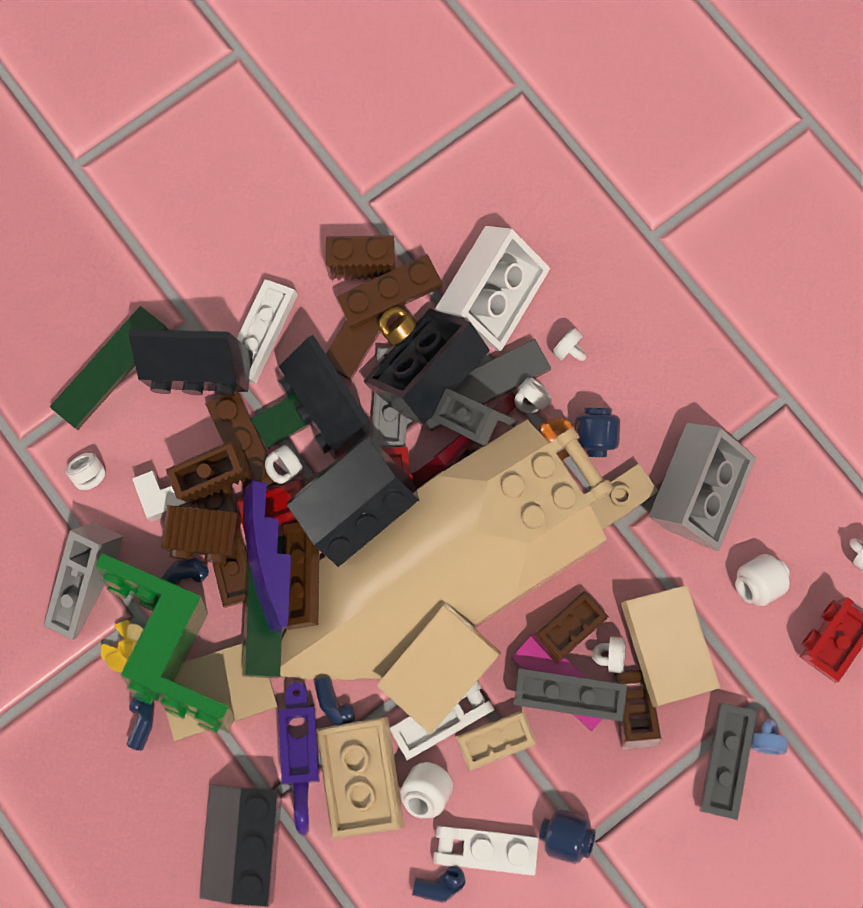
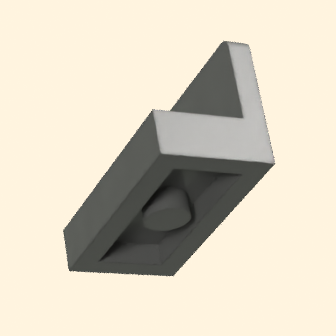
[431,388,517,446]

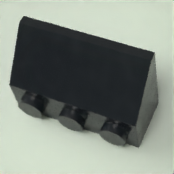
[363,308,490,425]
[129,329,253,397]
[277,335,370,460]
[287,435,419,567]
[200,785,283,907]

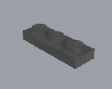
[513,668,627,722]
[699,703,757,820]

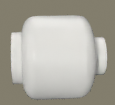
[735,554,790,606]
[400,762,453,818]

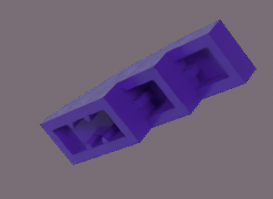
[244,481,291,632]

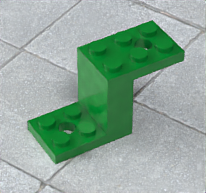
[95,553,234,734]

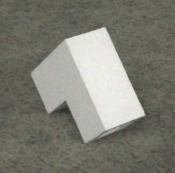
[132,471,192,522]

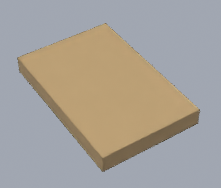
[621,585,720,707]
[376,603,502,735]
[166,643,279,741]
[317,717,405,839]

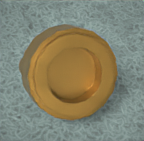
[378,306,416,345]

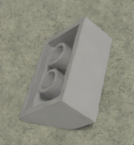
[649,423,756,551]

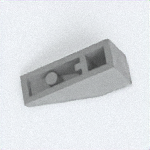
[44,522,123,640]

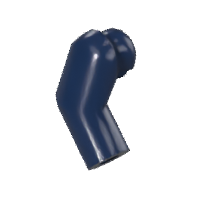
[161,557,209,585]
[314,677,355,725]
[126,697,155,751]
[412,866,465,903]

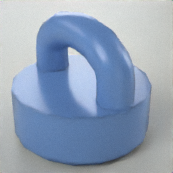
[751,719,788,755]

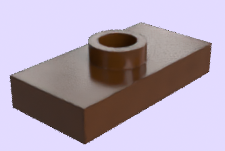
[533,591,609,664]

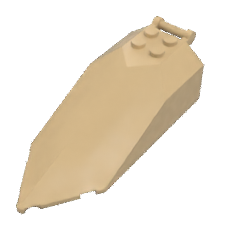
[278,420,614,681]

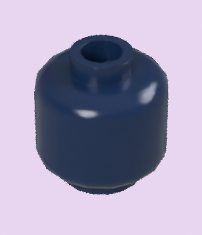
[575,408,620,457]
[539,809,596,864]

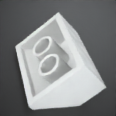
[435,226,550,352]

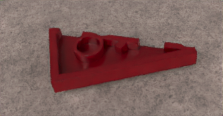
[413,392,516,488]

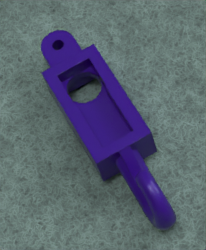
[278,682,320,835]

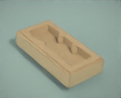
[591,463,659,530]
[456,710,536,771]

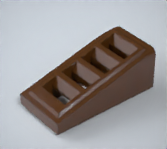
[613,670,662,750]

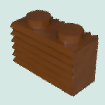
[326,235,395,281]
[166,441,252,504]
[161,505,242,564]

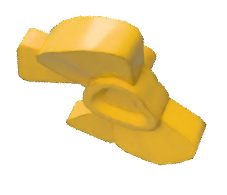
[101,620,144,674]

